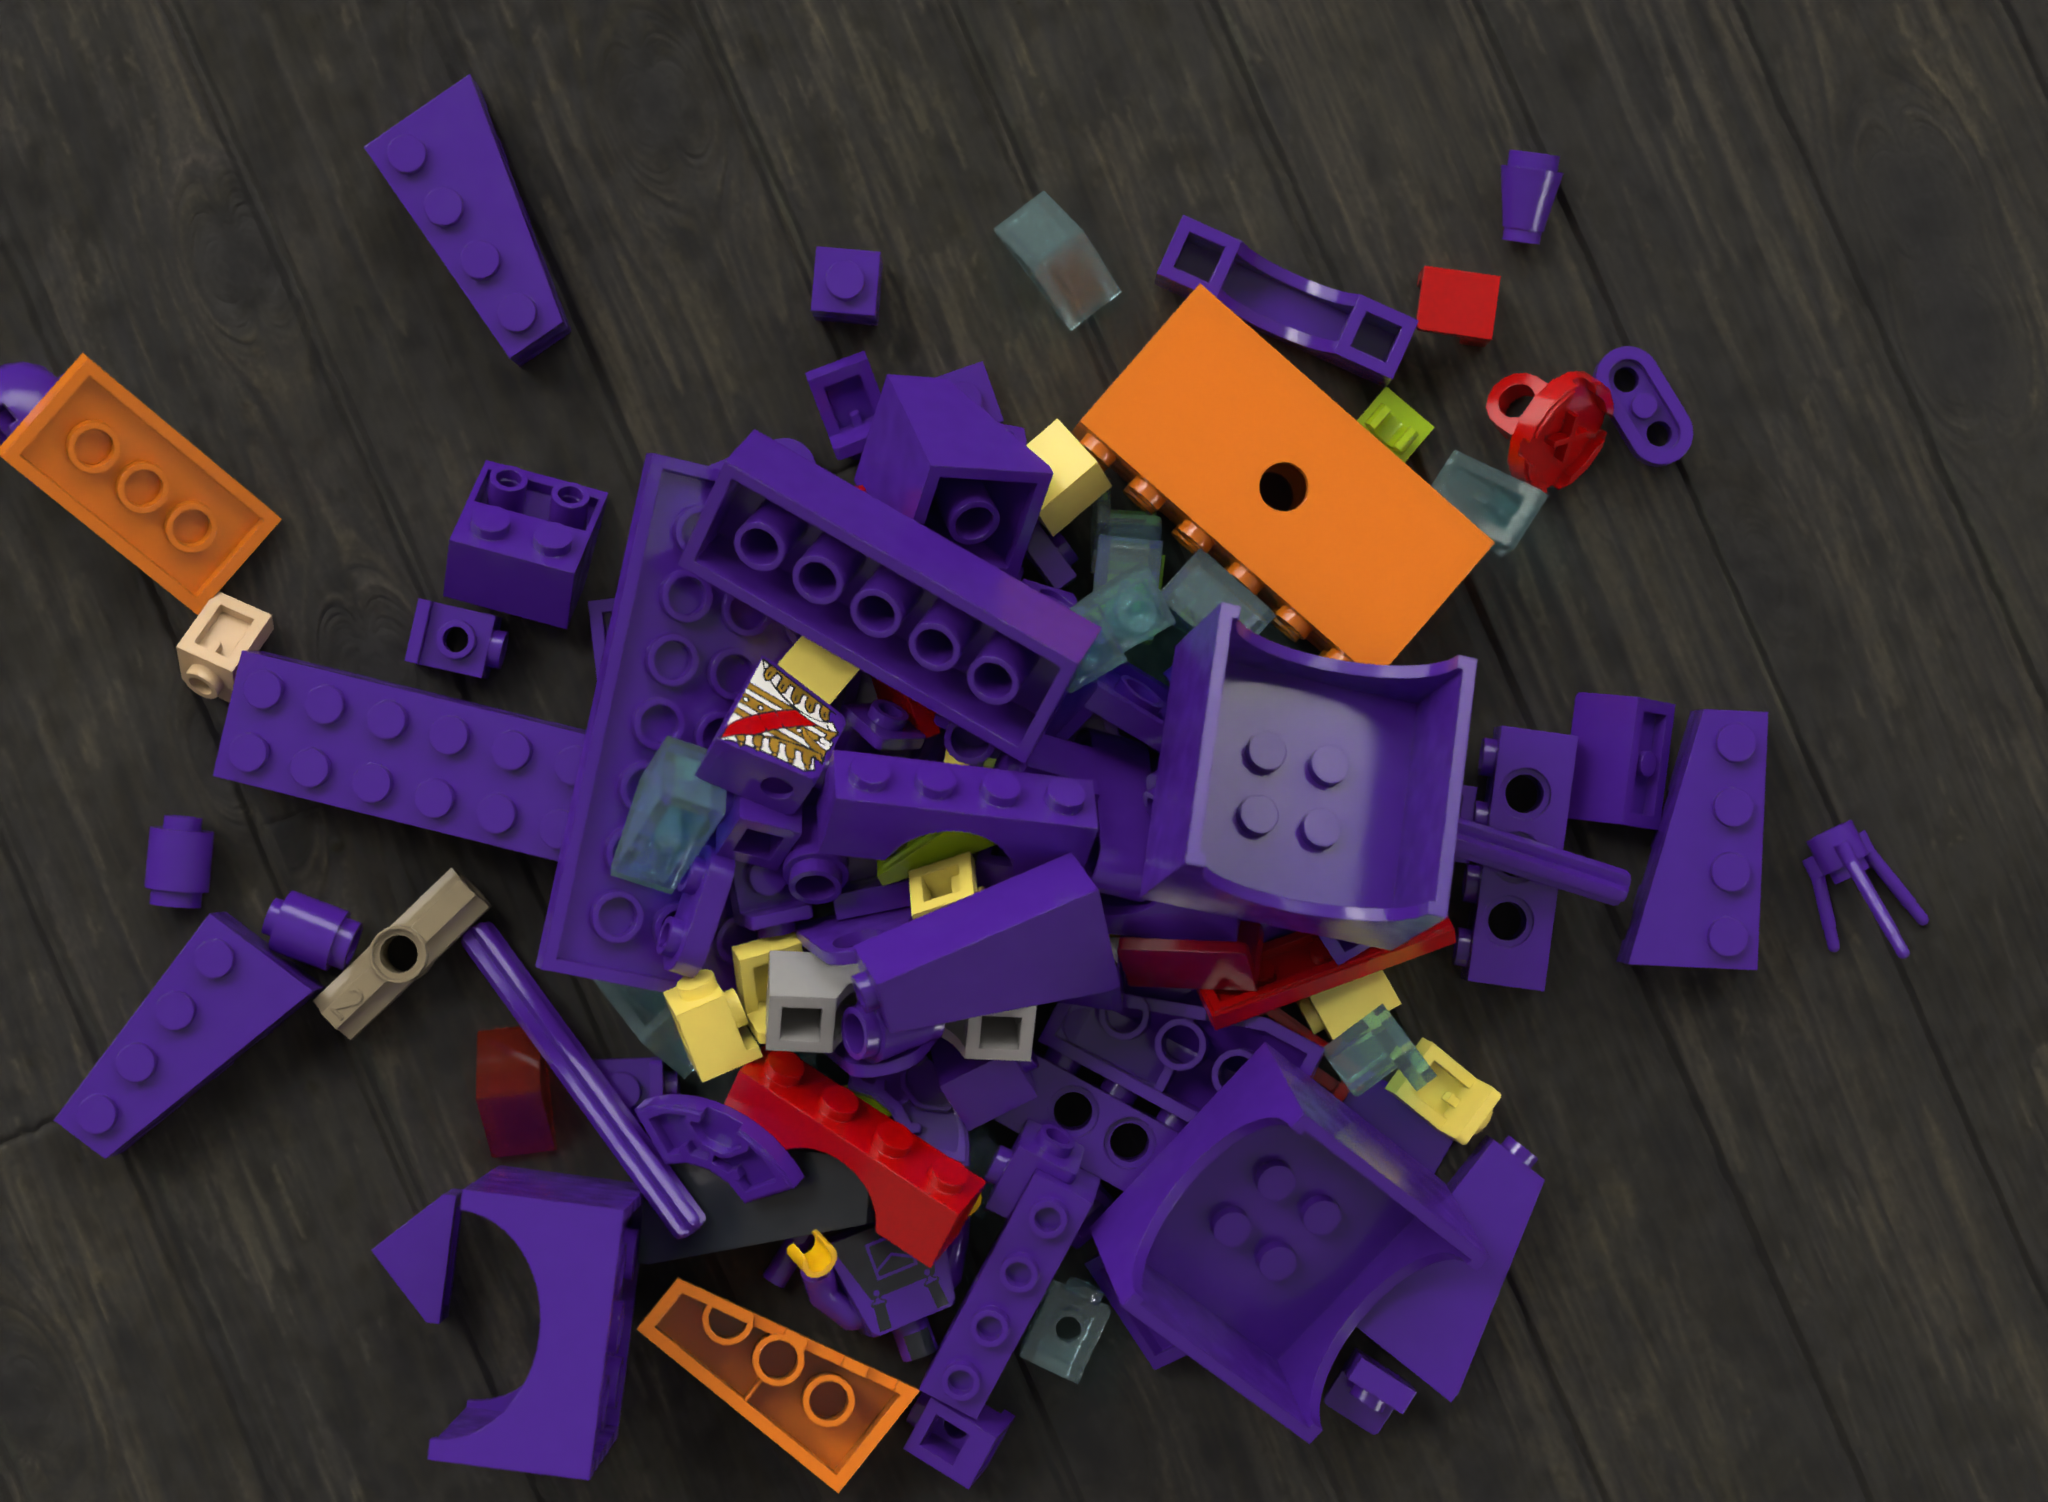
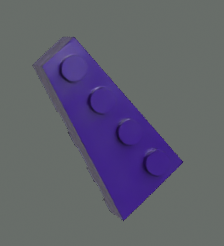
[364,74,572,367]
[1616,709,1768,970]
[54,911,327,1159]

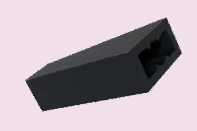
[638,1137,876,1264]

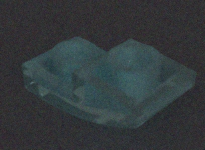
[1068,562,1176,693]

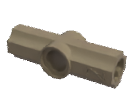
[313,867,492,1040]

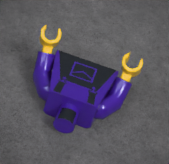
[787,1194,982,1362]

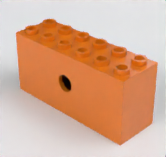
[1071,283,1495,665]

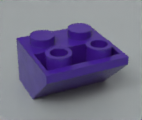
[443,460,608,629]

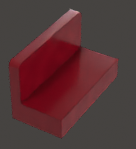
[1117,921,1264,991]

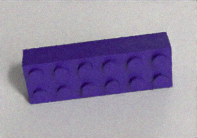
[678,429,1102,764]
[213,650,586,861]

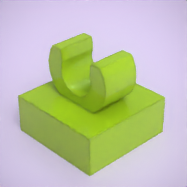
[1357,387,1435,463]

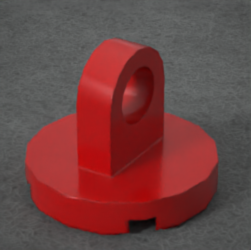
[1486,371,1614,494]

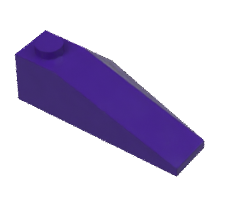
[1038,993,1326,1123]

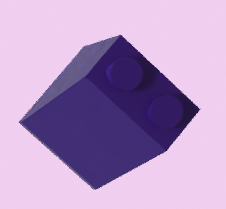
[854,374,1054,579]

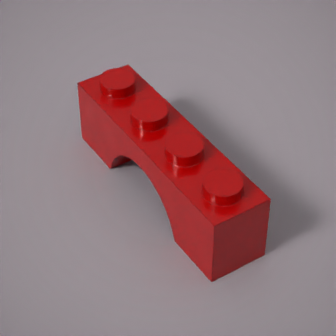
[724,1044,986,1268]

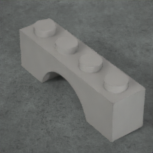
[766,950,1037,1061]

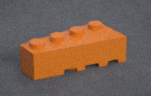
[637,1277,920,1493]

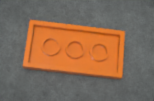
[0,353,282,615]

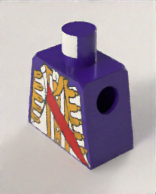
[694,655,846,815]

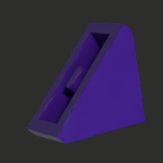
[371,1188,463,1324]

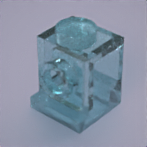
[1020,1276,1111,1384]

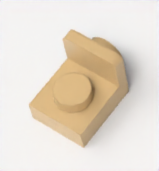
[176,592,274,703]

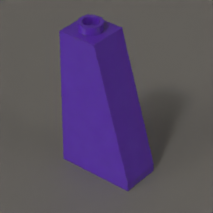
[851,852,1120,1033]
[1356,1135,1545,1402]

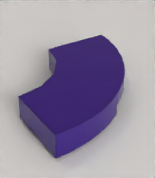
[848,1055,971,1169]
[634,1094,805,1204]

